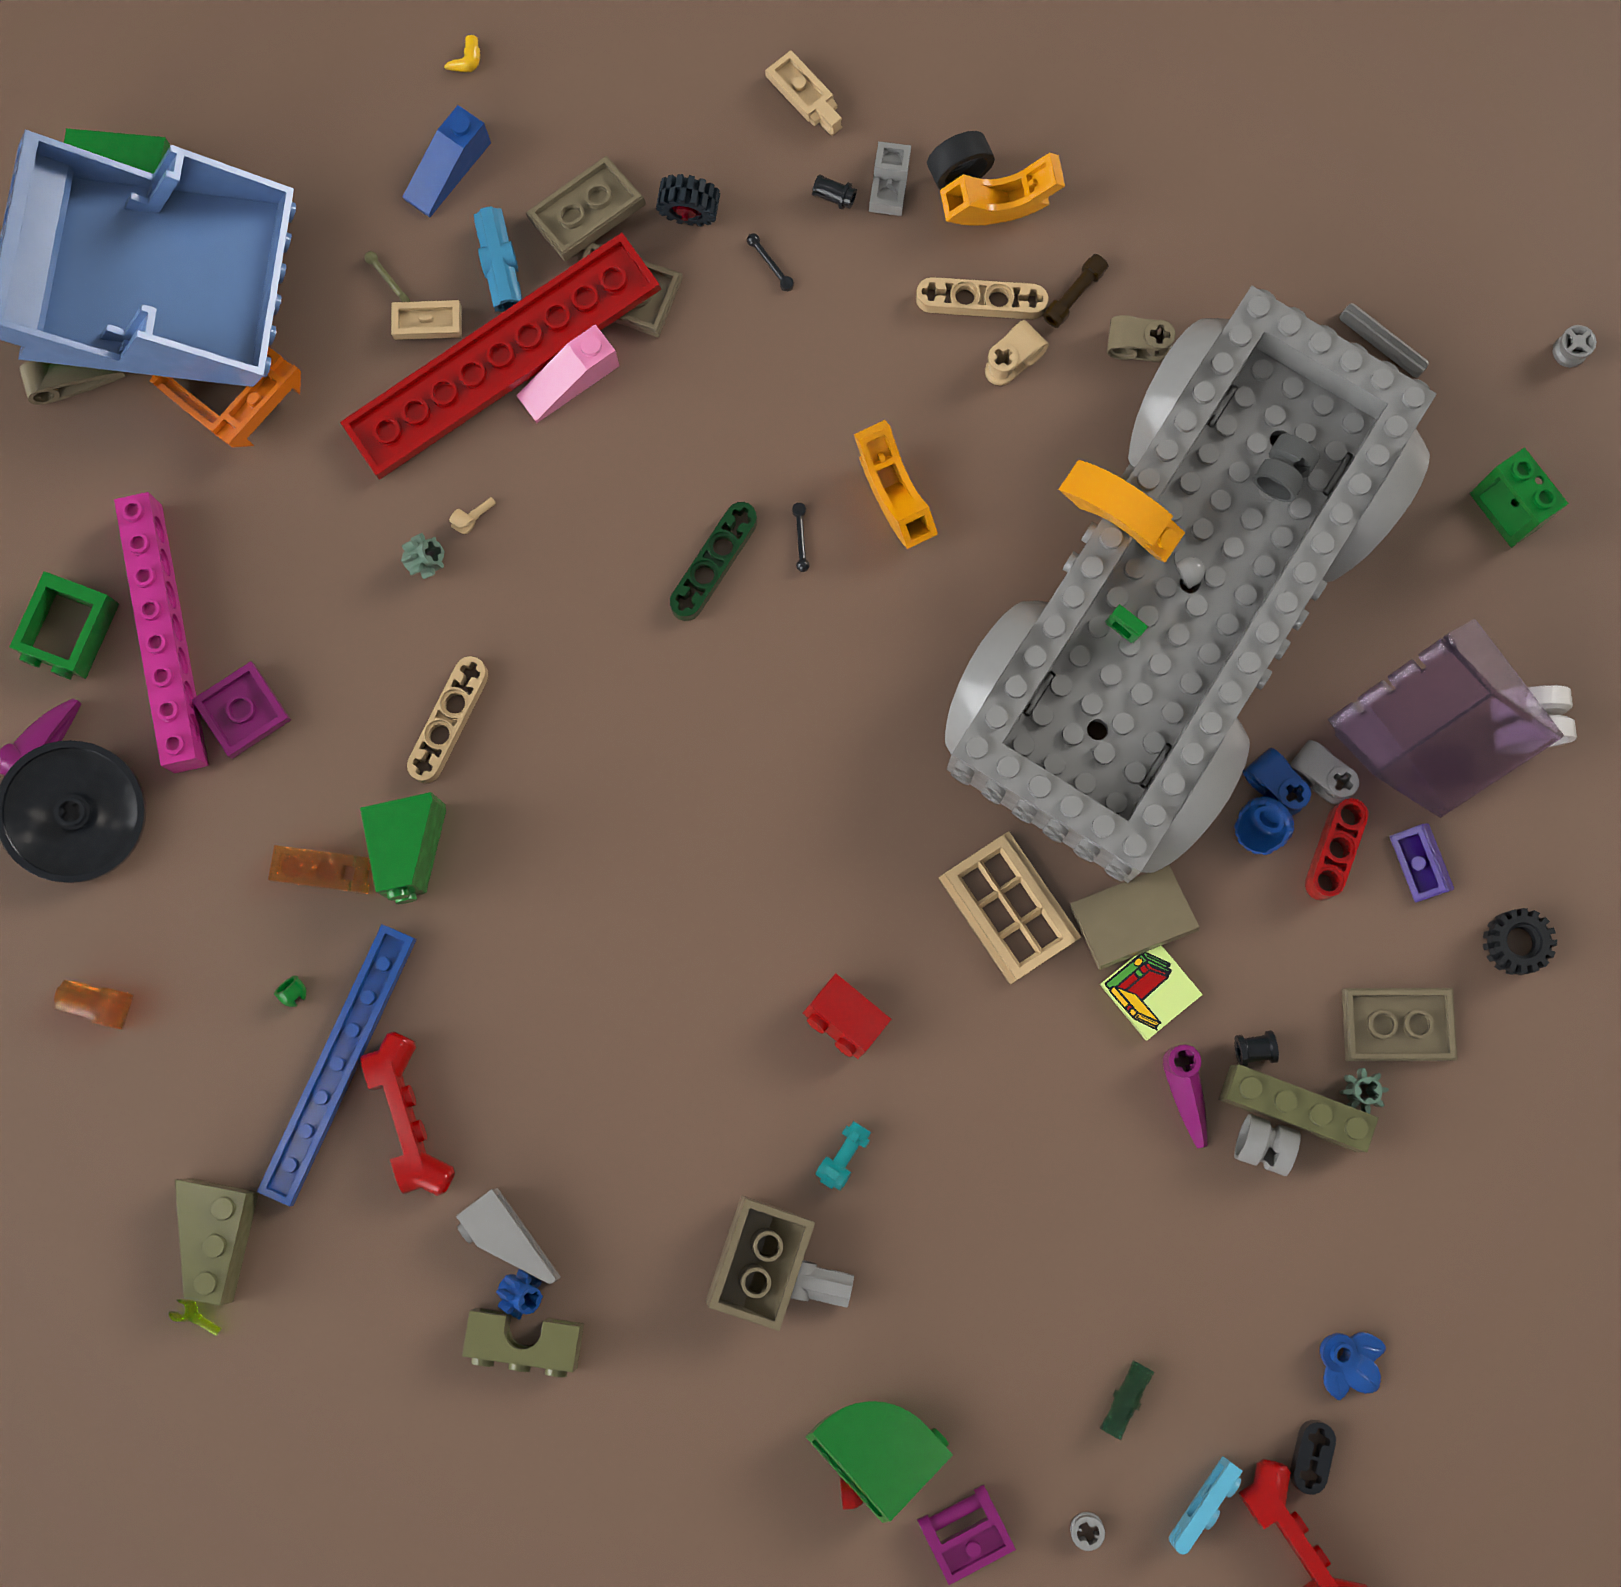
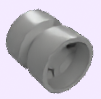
[1234,1114,1301,1176]

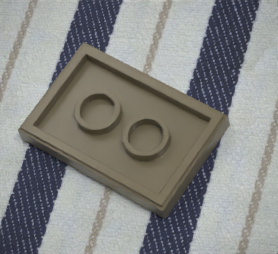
[526,156,646,262]
[580,243,683,338]
[1070,865,1199,970]
[1342,988,1457,1062]

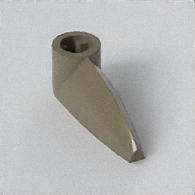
[19,361,126,405]

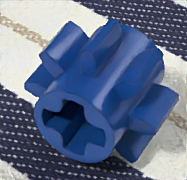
[496,1269,543,1320]

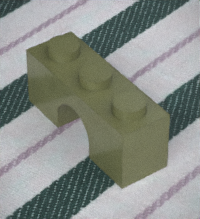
[462,1308,584,1377]

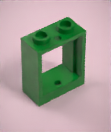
[1469,447,1569,548]
[9,571,119,680]

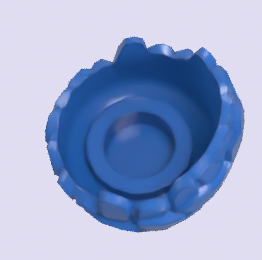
[1234,797,1295,855]

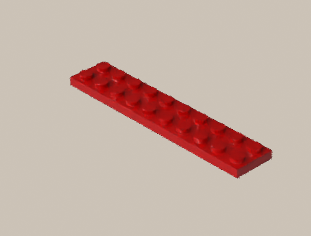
[340,232,661,480]

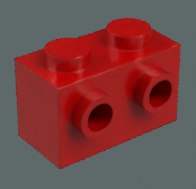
[803,973,892,1059]

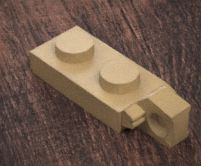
[765,50,842,136]

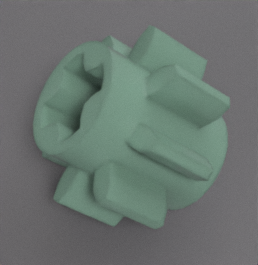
[401,533,445,579]
[1339,1068,1389,1114]

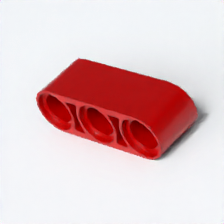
[1305,798,1369,901]

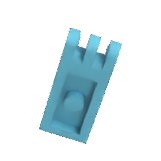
[1169,1456,1243,1554]

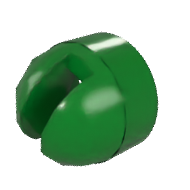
[274,975,307,1007]

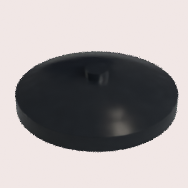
[0,740,146,883]

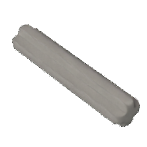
[1339,303,1429,378]

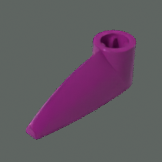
[0,698,81,776]
[1163,1045,1208,1149]

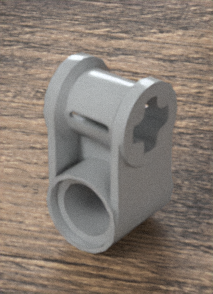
[1289,740,1359,804]

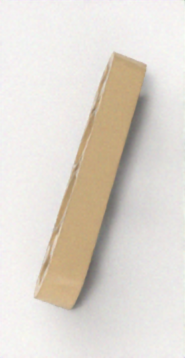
[916,277,1048,319]
[407,656,488,784]

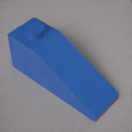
[403,105,491,218]

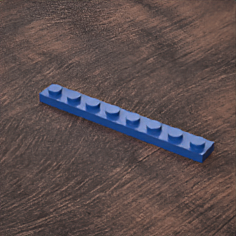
[257,924,417,1207]

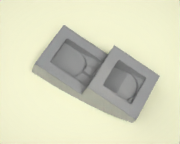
[869,141,911,216]

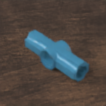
[474,206,523,312]

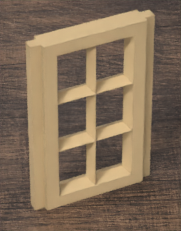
[938,831,1081,985]

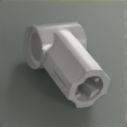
[791,1260,854,1308]

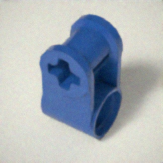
[1243,748,1311,816]

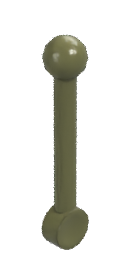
[365,251,411,302]

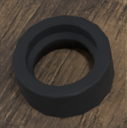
[927,131,995,190]

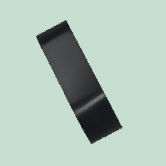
[1290,1420,1336,1495]

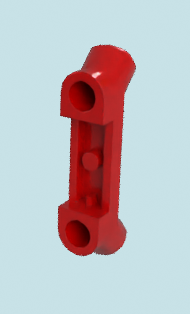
[361,1031,455,1196]
[1238,1459,1367,1587]

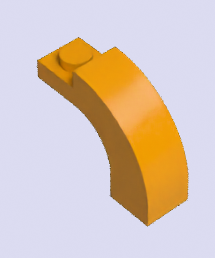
[940,152,1065,226]
[854,420,938,549]
[1058,460,1185,562]

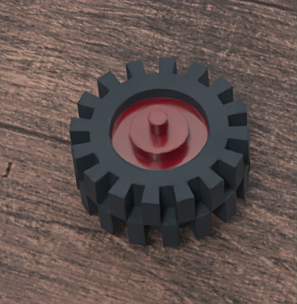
[656,174,720,227]

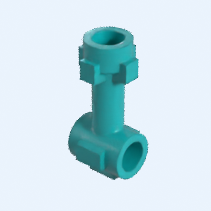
[815,1121,872,1191]

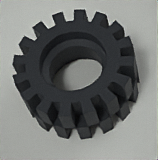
[1483,908,1557,975]

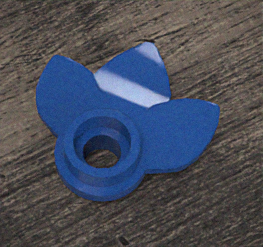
[1320,1332,1386,1400]

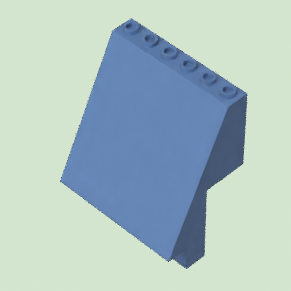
[0,129,296,387]

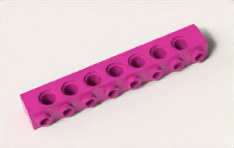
[114,492,209,773]

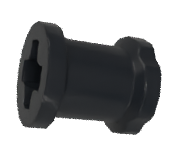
[1234,1030,1279,1067]

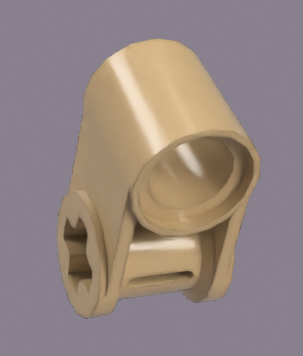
[985,320,1049,386]

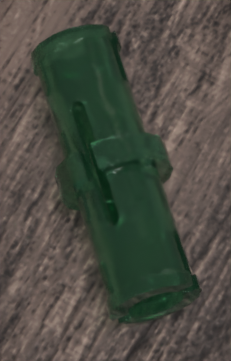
[1100,1360,1155,1440]

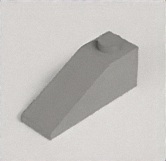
[456,1188,561,1284]

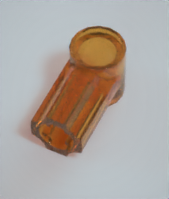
[54,979,134,1030]

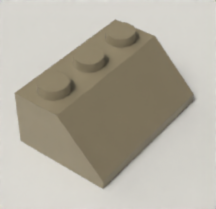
[706,1195,815,1331]

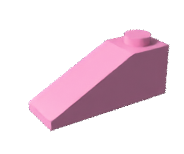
[517,324,619,423]

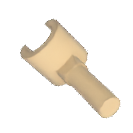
[449,497,496,534]

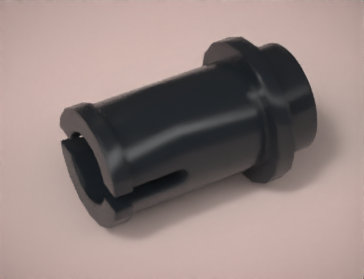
[812,174,857,210]

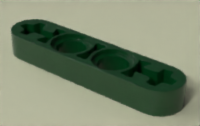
[670,502,757,621]

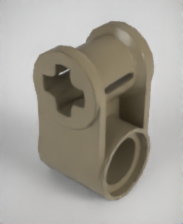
[1107,315,1176,362]

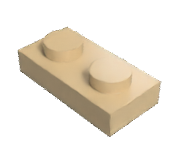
[391,300,462,340]

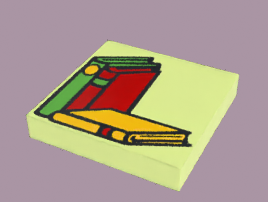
[1099,946,1203,1040]

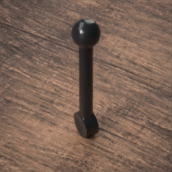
[747,233,794,291]
[792,503,810,572]

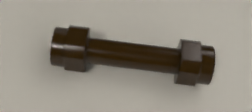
[1043,254,1109,328]

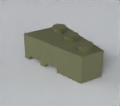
[175,1178,259,1306]

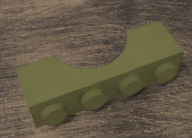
[1218,1064,1379,1153]

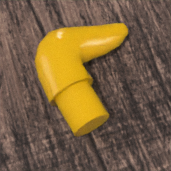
[444,35,480,72]

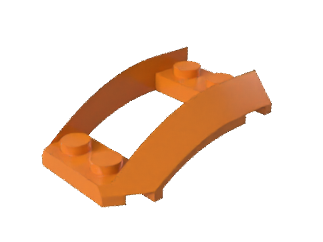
[149,347,301,448]

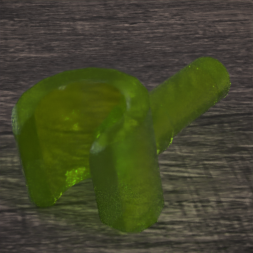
[168,1299,222,1336]

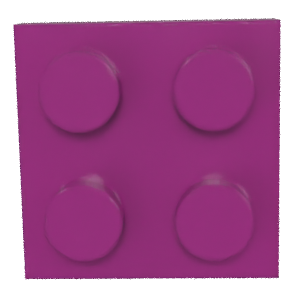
[192,661,291,759]

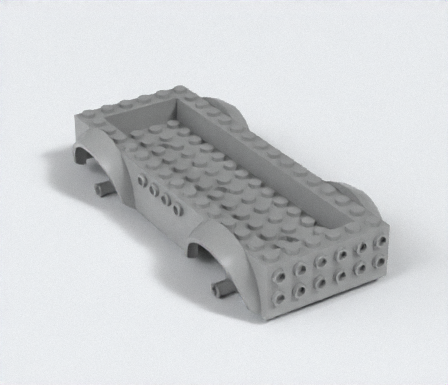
[945,286,1437,883]

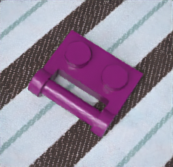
[917,1484,1016,1585]

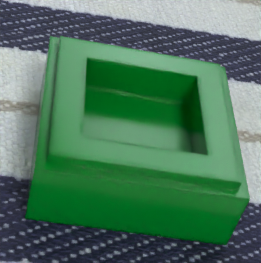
[1105,604,1148,644]

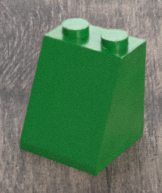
[360,792,446,904]

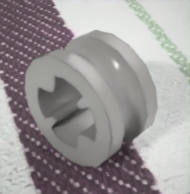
[1070,1512,1105,1551]

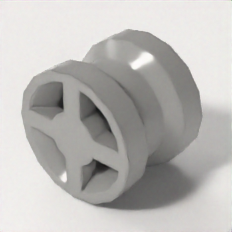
[1552,325,1597,368]

